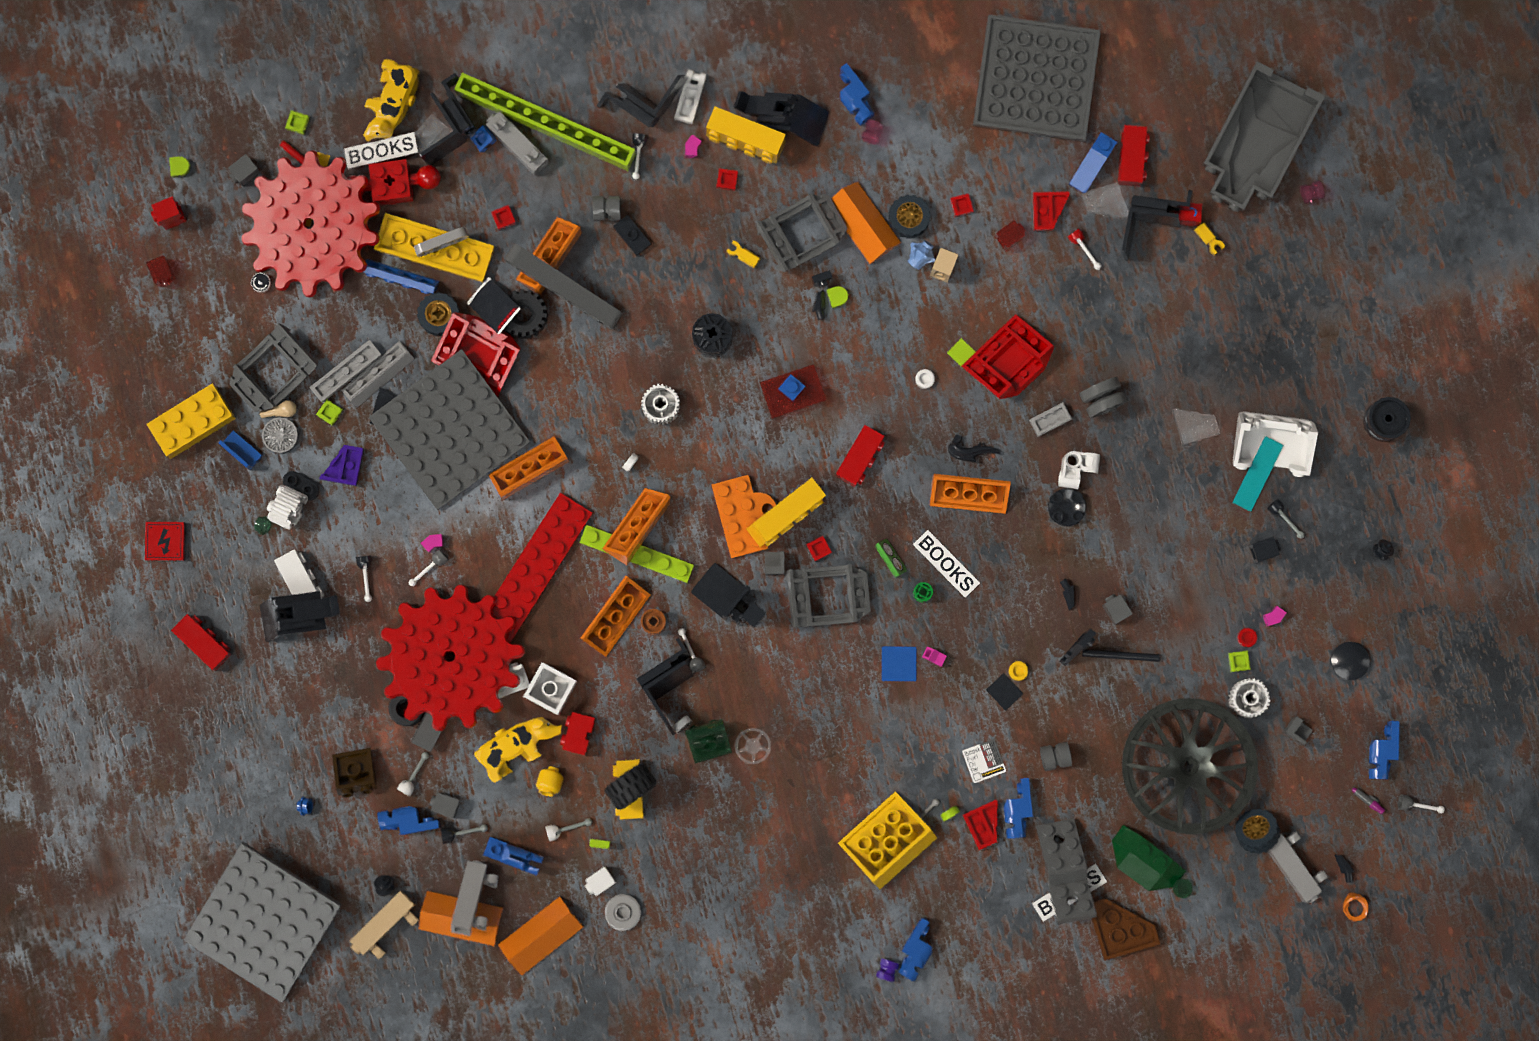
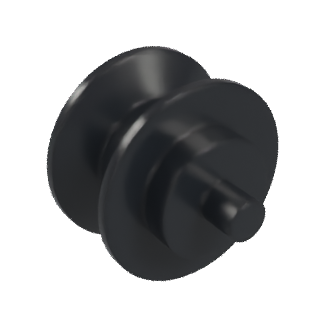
[1373,539,1394,561]
[374,875,395,896]

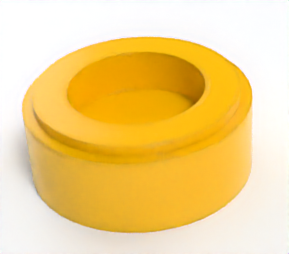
[1008,661,1028,681]

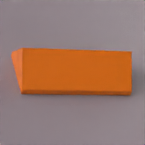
[831,182,901,264]
[516,217,582,296]
[488,436,569,500]
[930,474,1011,514]
[602,488,671,565]
[580,576,651,657]
[419,891,503,946]
[498,897,583,975]

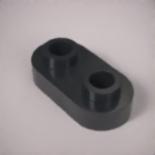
[283,471,319,501]

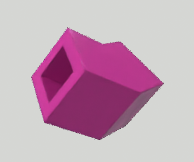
[685,135,702,158]
[421,534,444,553]
[1263,606,1287,627]
[922,647,947,667]

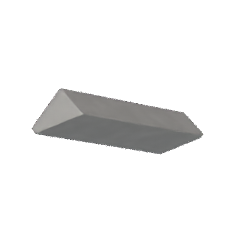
[341,341,414,408]

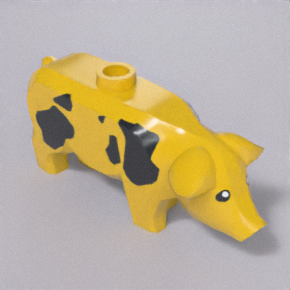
[363,59,419,142]
[474,717,562,783]

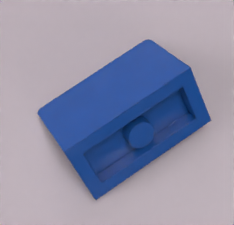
[218,430,263,470]

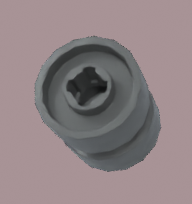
[593,196,621,221]
[1040,742,1072,772]

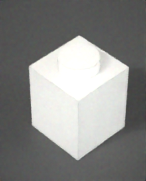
[585,867,616,896]

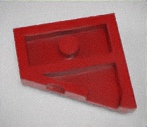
[1032,192,1070,231]
[962,799,998,850]

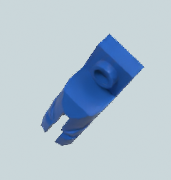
[840,63,875,126]
[1369,721,1399,779]
[1004,778,1033,839]
[377,806,441,835]
[483,837,544,875]
[898,917,932,982]

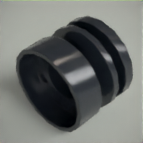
[692,313,732,358]

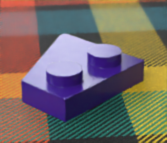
[319,445,364,486]

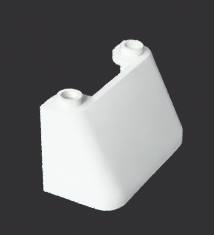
[1233,412,1318,477]

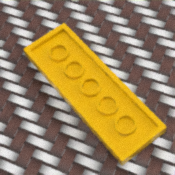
[374,213,495,283]

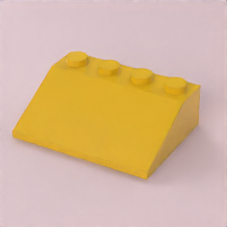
[838,791,937,890]

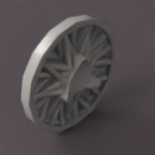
[262,417,298,453]
[605,894,641,931]

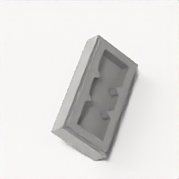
[1029,403,1072,437]

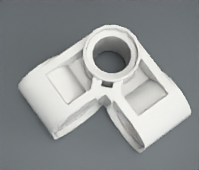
[1058,451,1100,489]

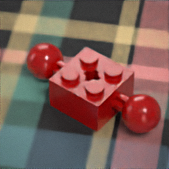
[346,159,441,206]

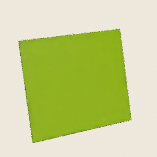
[947,338,975,367]

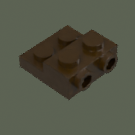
[332,748,377,798]

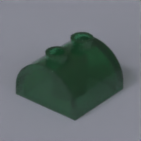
[685,719,732,764]

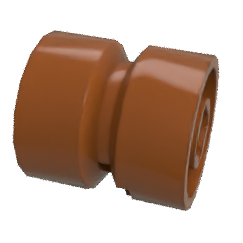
[641,609,666,635]

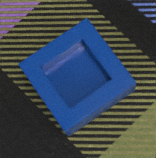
[471,125,497,153]
[778,374,805,401]

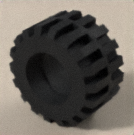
[604,763,657,810]

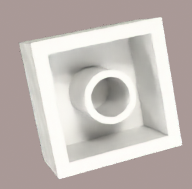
[523,663,577,716]

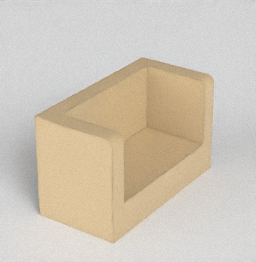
[930,248,958,283]

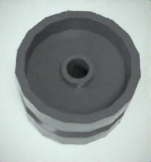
[1079,377,1128,419]

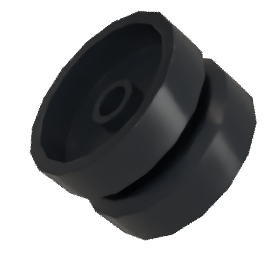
[1363,397,1411,442]

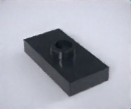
[613,215,651,257]

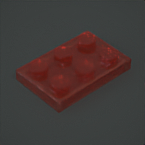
[760,364,826,419]

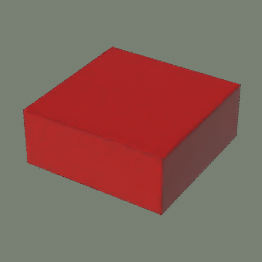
[716,168,738,191]
[950,193,973,217]
[491,205,516,230]
[806,536,832,562]

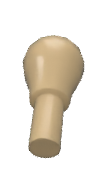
[260,400,297,418]

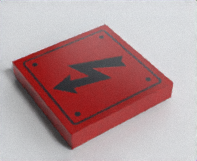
[145,522,185,561]

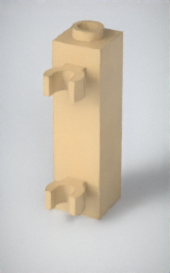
[350,891,419,959]

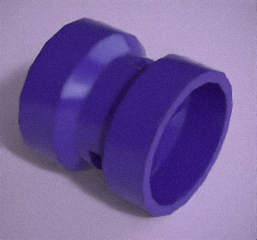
[875,958,900,983]

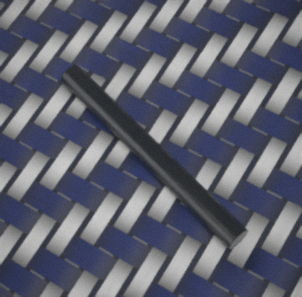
[1082,649,1160,662]

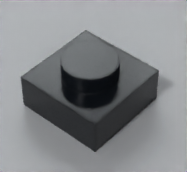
[811,270,832,288]

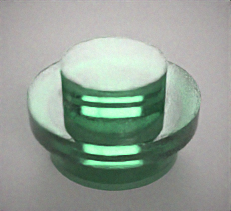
[254,516,271,535]
[1173,879,1193,898]

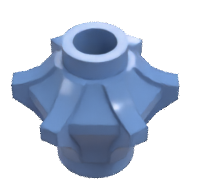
[908,240,936,270]

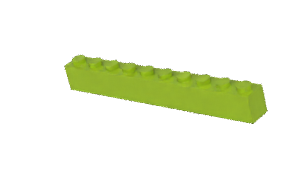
[454,73,636,171]

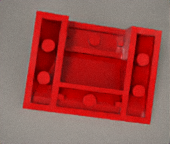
[431,312,521,397]
[962,314,1054,400]

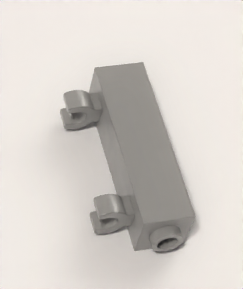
[486,111,549,176]
[1268,832,1328,903]
[451,861,498,936]

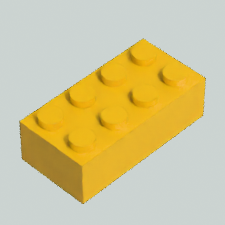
[706,107,786,164]
[147,384,236,459]
[746,478,826,547]

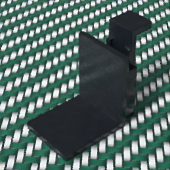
[419,73,478,166]
[597,75,688,128]
[734,91,829,146]
[1122,190,1194,261]
[691,563,766,628]
[260,591,340,642]
[637,637,694,735]

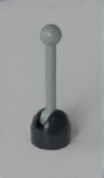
[1267,499,1305,539]
[441,824,488,844]

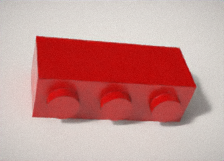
[1118,125,1150,187]
[835,425,886,487]
[171,614,232,671]

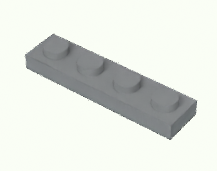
[309,340,382,403]

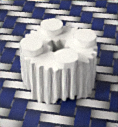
[641,384,680,425]
[267,485,308,530]
[1228,679,1271,718]

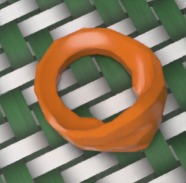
[1343,893,1368,921]

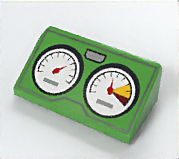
[875,539,907,578]

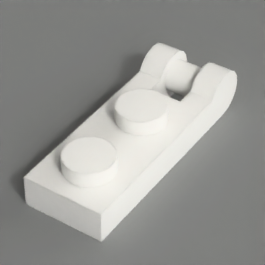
[674,69,707,124]

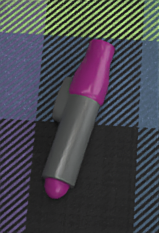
[1352,788,1385,814]

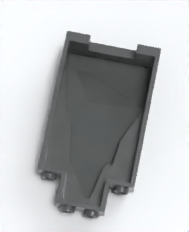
[1203,61,1325,212]

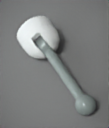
[397,752,429,797]
[545,818,592,842]

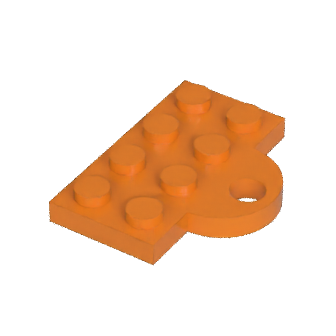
[712,475,776,559]

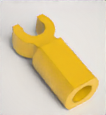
[1194,222,1225,256]
[727,241,761,268]

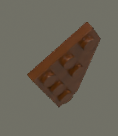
[1091,899,1160,961]

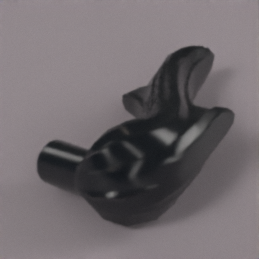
[948,435,1000,462]

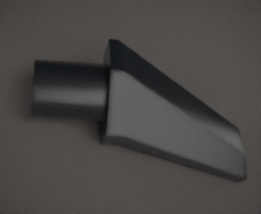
[812,290,825,321]
[1060,579,1075,610]
[1334,855,1355,883]

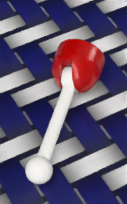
[1067,228,1101,270]

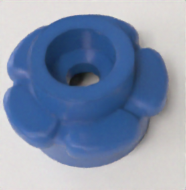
[297,796,313,816]

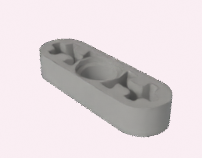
[414,227,469,257]

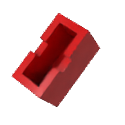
[151,196,187,230]
[560,712,596,756]

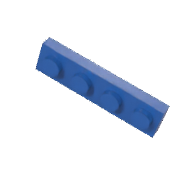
[363,259,439,294]

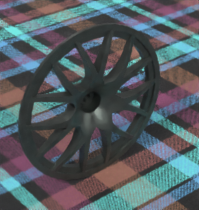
[1122,698,1258,834]

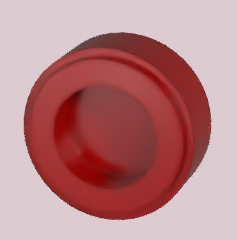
[1237,628,1257,647]

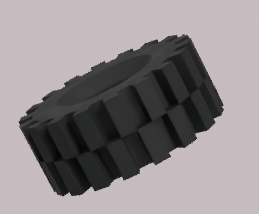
[505,289,548,339]

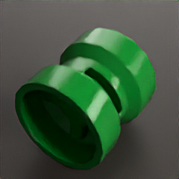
[913,582,933,603]

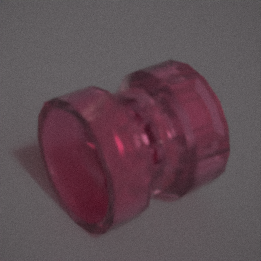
[861,120,884,145]
[1300,180,1325,204]

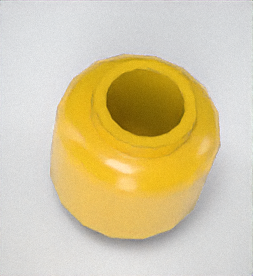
[536,767,564,797]

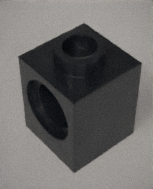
[1249,536,1281,564]

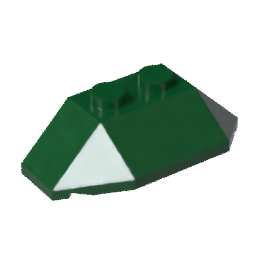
[1112,825,1186,891]

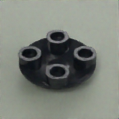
[1048,488,1086,527]
[1331,642,1370,680]

